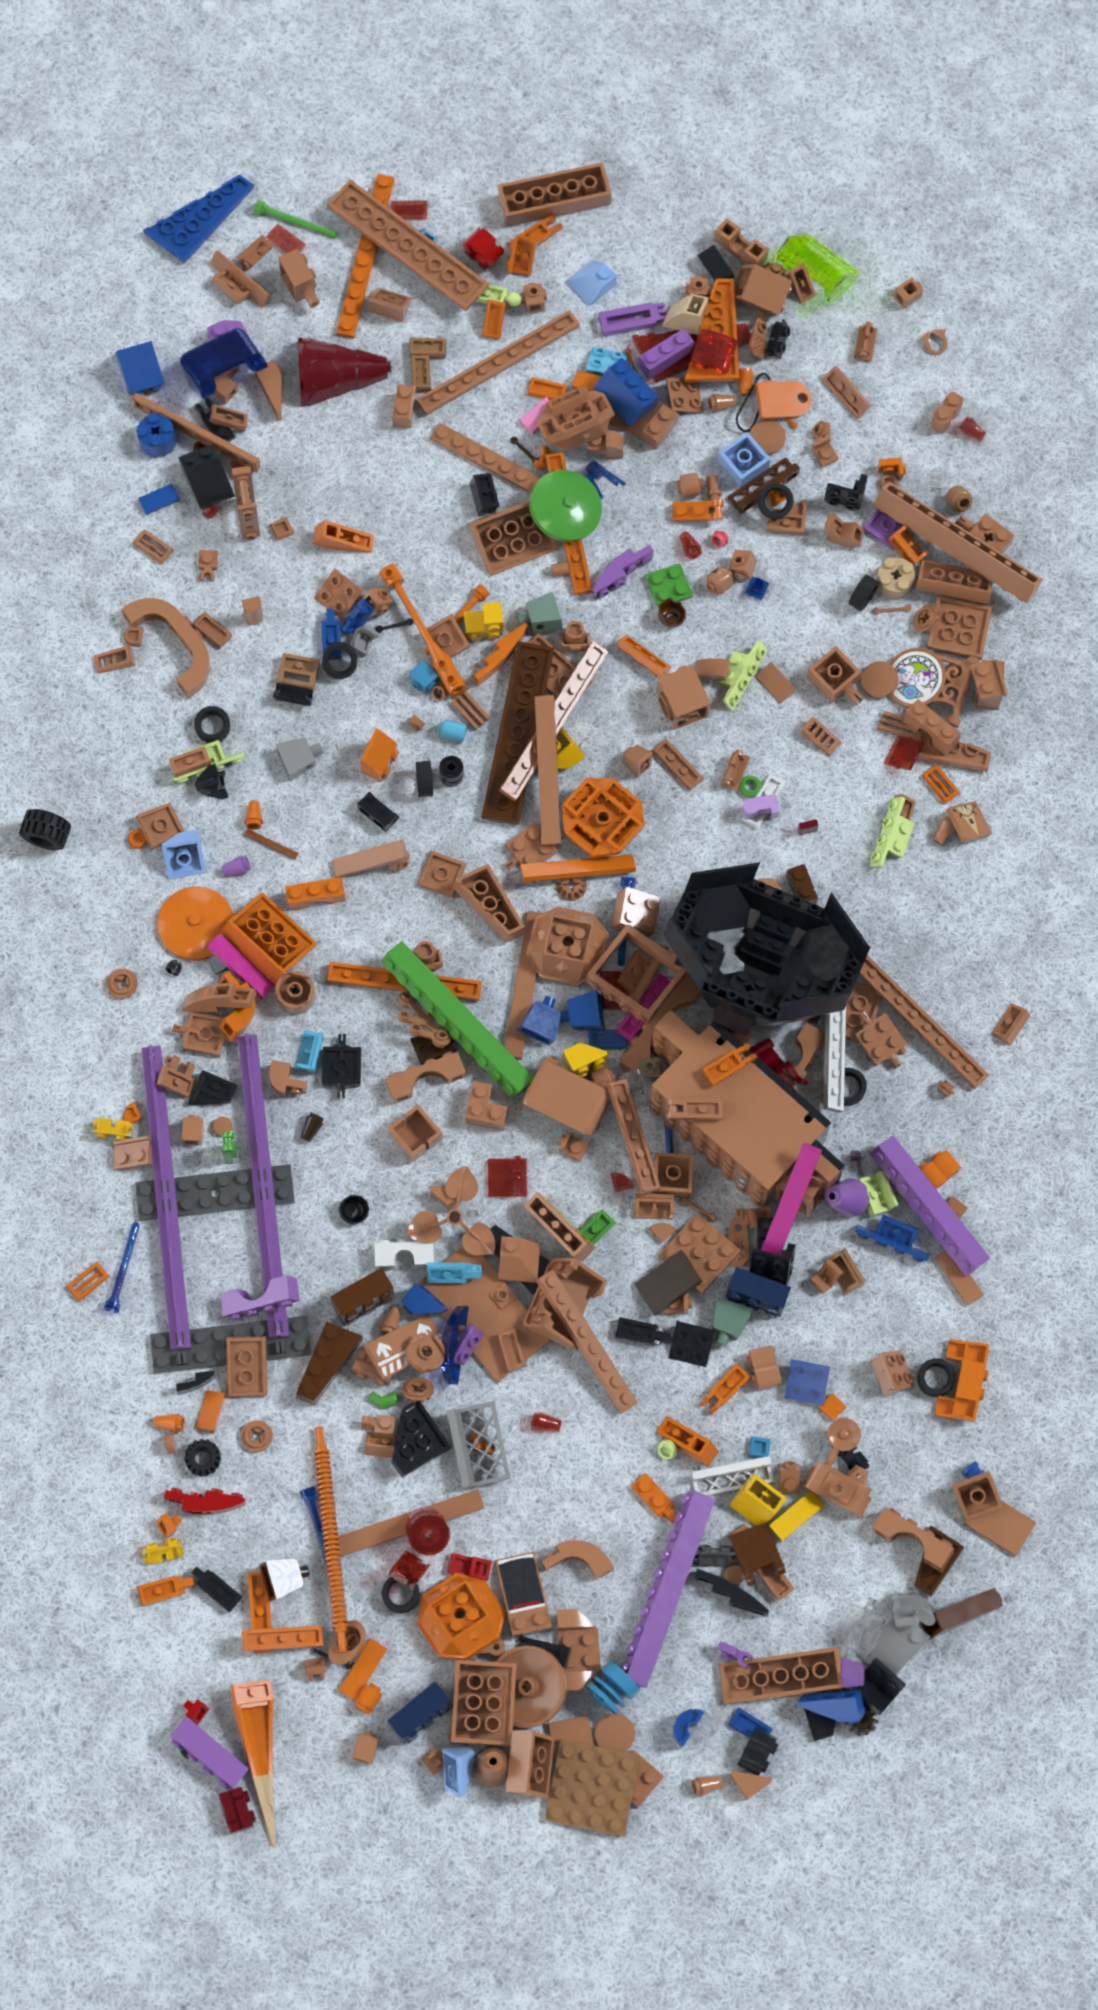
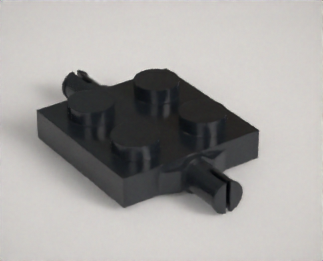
[322,1034,361,1099]

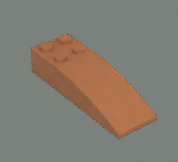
[719,1647,846,1705]

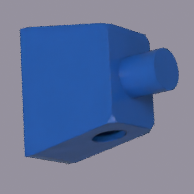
[560,990,605,1030]

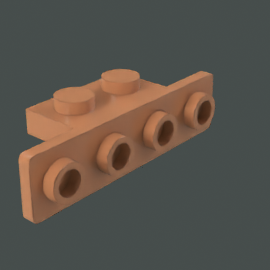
[211,250,269,308]
[617,945,669,1004]

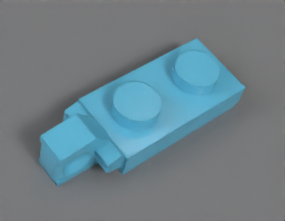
[427,1262,482,1283]

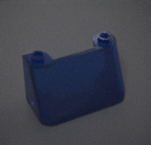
[180,328,268,399]

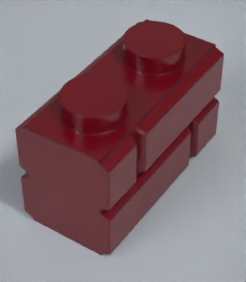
[218,1787,257,1835]

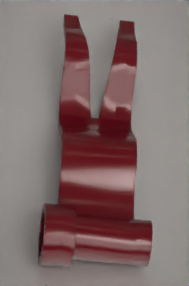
[749,1037,809,1092]

